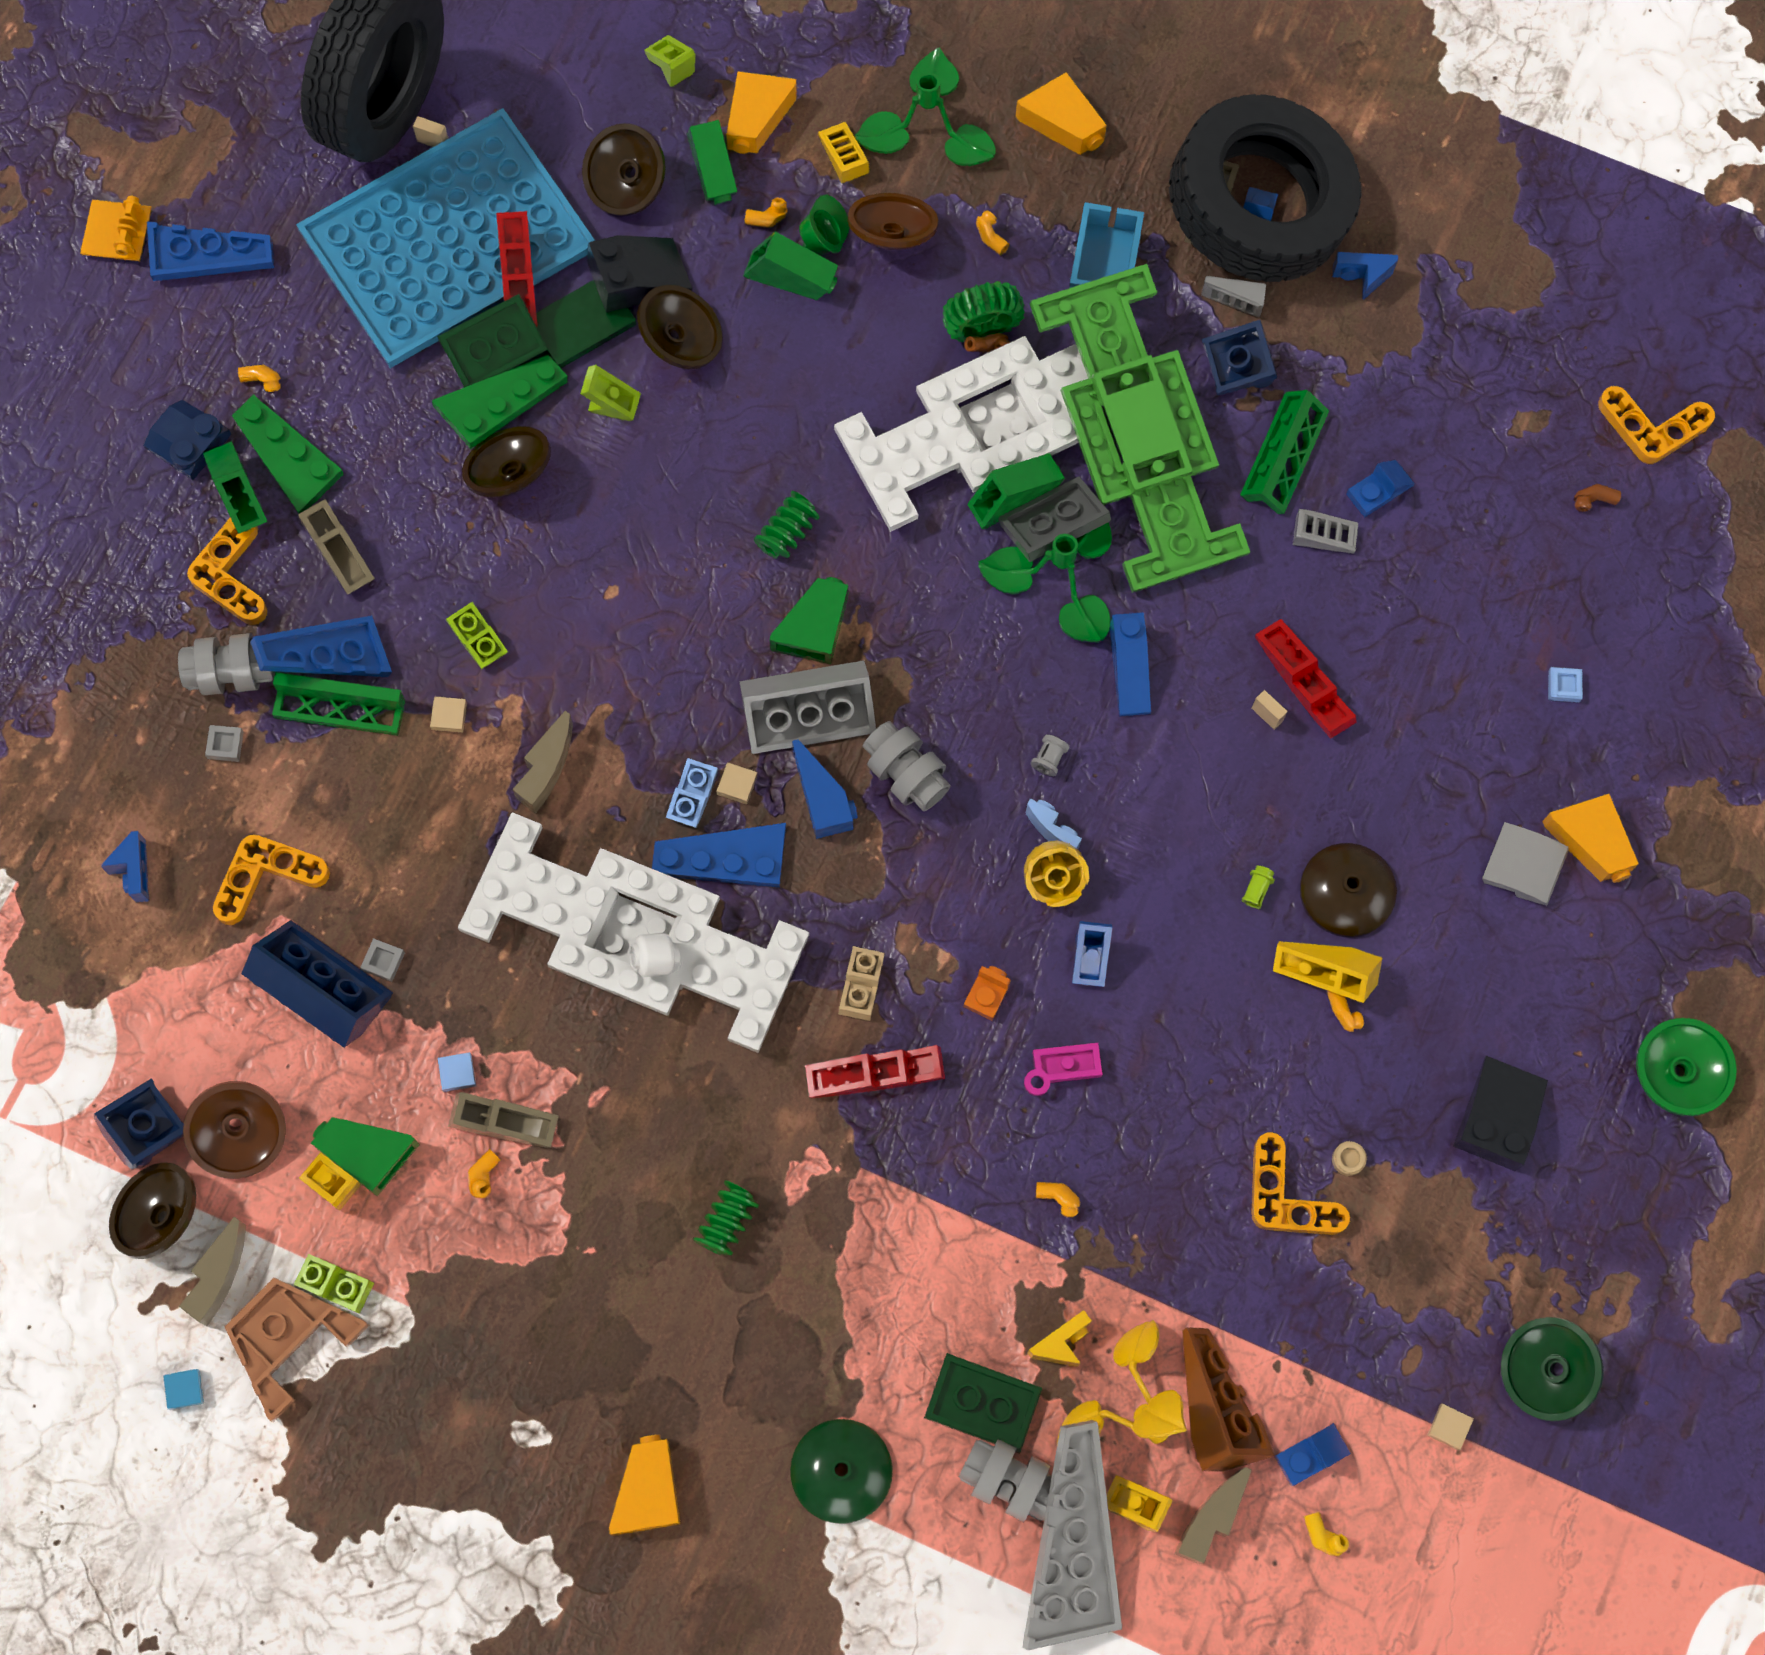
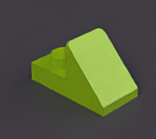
[644,35,696,87]
[580,365,641,421]

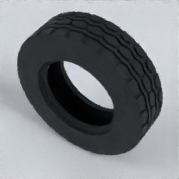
[301,0,444,163]
[1169,94,1361,282]

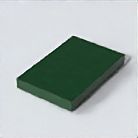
[536,280,637,368]
[437,294,548,387]
[924,1353,1042,1454]

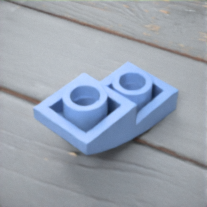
[666,758,719,828]
[1026,798,1082,849]

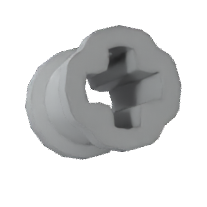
[1031,735,1069,777]

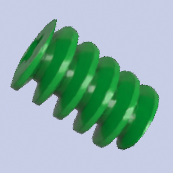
[754,490,820,559]
[692,1180,759,1256]

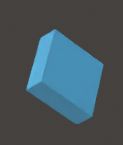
[163,1369,204,1410]

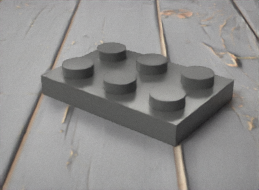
[999,476,1111,562]

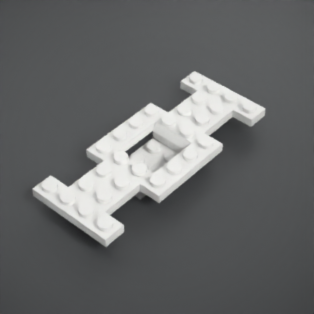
[834,336,1088,532]
[458,813,809,1053]

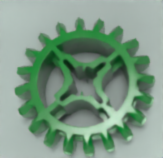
[942,281,1025,342]

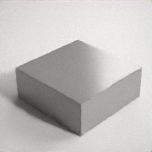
[205,725,244,762]
[360,939,405,982]

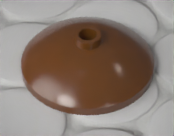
[848,193,938,250]
[183,1081,286,1179]

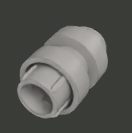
[178,633,275,696]
[863,721,951,811]
[959,1439,1052,1522]

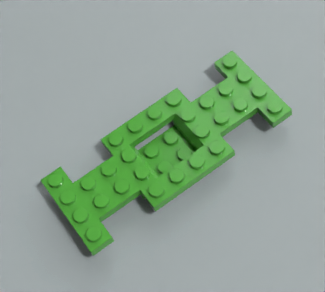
[1030,264,1250,593]

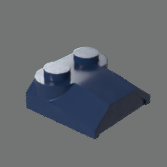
[1202,320,1278,395]
[143,400,232,481]
[94,1078,184,1170]

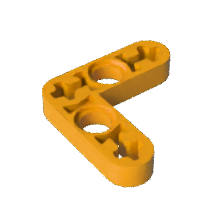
[1598,386,1715,464]
[187,517,267,625]
[213,835,330,925]
[1251,1132,1350,1235]

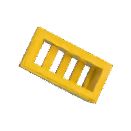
[818,122,869,184]

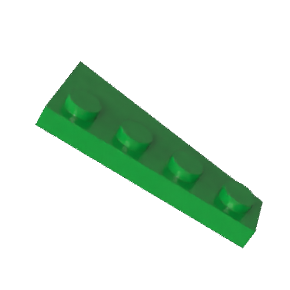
[432,355,568,449]
[232,395,344,514]

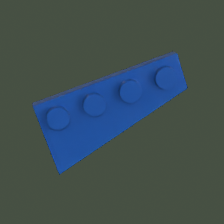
[147,221,274,281]
[251,616,392,677]
[652,823,786,888]

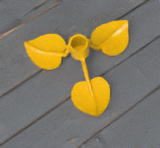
[1057,1320,1186,1444]

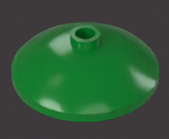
[1636,1018,1737,1116]

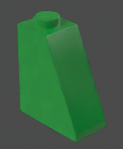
[687,120,737,205]
[743,232,838,300]
[203,441,268,534]
[967,453,1065,529]
[769,577,849,664]
[311,1117,420,1196]

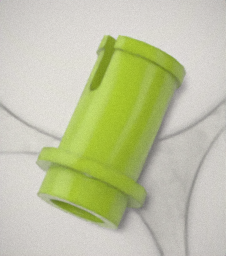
[1241,865,1275,909]

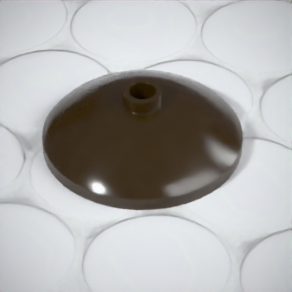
[582,123,666,216]
[637,285,723,369]
[462,426,551,497]
[1300,843,1397,937]
[109,1162,196,1259]

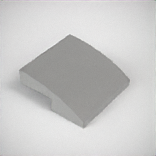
[1482,822,1569,906]

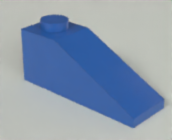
[1109,612,1151,716]
[792,739,858,839]

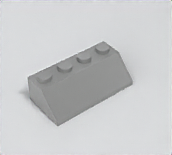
[739,661,876,754]

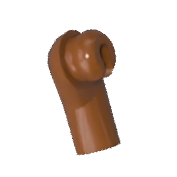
[964,333,1010,353]
[1574,484,1621,512]

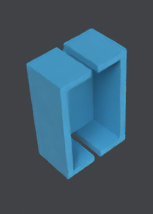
[1069,202,1144,288]

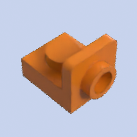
[963,966,1011,1021]

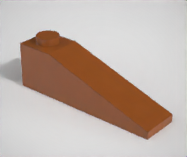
[1182,1327,1274,1471]

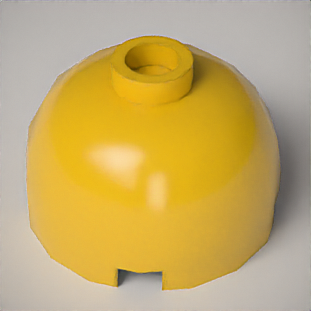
[1024,840,1089,907]

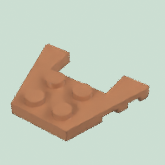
[225,1278,369,1423]

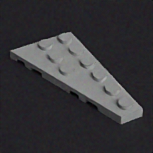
[1022,1420,1122,1651]

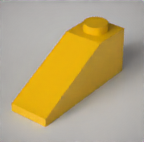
[1273,941,1383,1003]

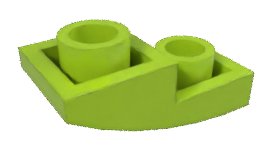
[446,602,508,670]
[293,1254,374,1314]

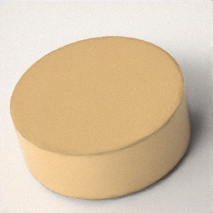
[1332,1141,1367,1176]

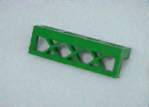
[1240,390,1329,514]
[272,672,406,736]

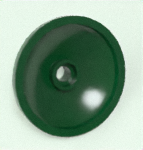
[1501,1317,1603,1421]
[790,1419,893,1524]

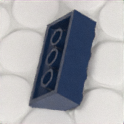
[241,920,393,1048]

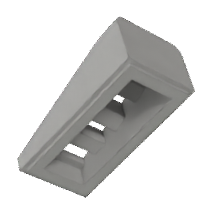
[1201,276,1266,317]
[1293,509,1358,554]

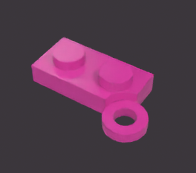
[1024,1043,1103,1096]

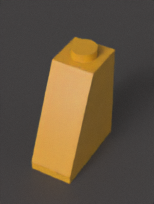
[726,71,797,154]
[1015,73,1107,155]
[1542,794,1639,883]
[609,1434,680,1536]

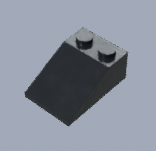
[587,235,693,313]
[1453,1056,1548,1171]

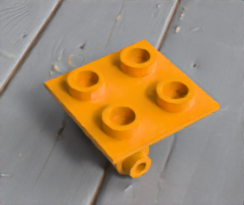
[80,196,152,262]

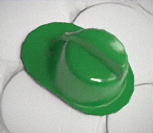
[799,194,849,255]

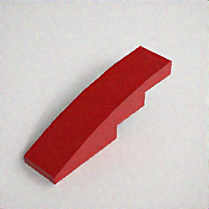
[496,211,537,326]
[1255,619,1356,739]
[805,1045,945,1099]

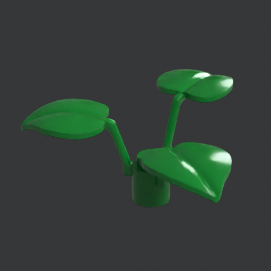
[855,47,996,166]
[978,522,1112,642]

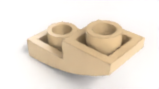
[838,946,885,1021]

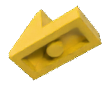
[299,1152,361,1211]
[1027,1310,1092,1367]
[1106,1475,1173,1532]

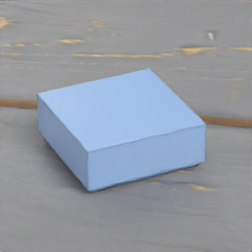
[1548,667,1582,702]
[438,1052,476,1092]

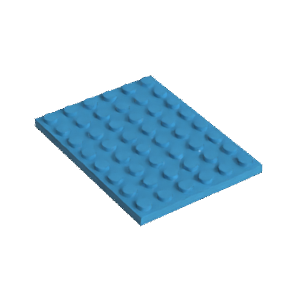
[296,108,595,368]

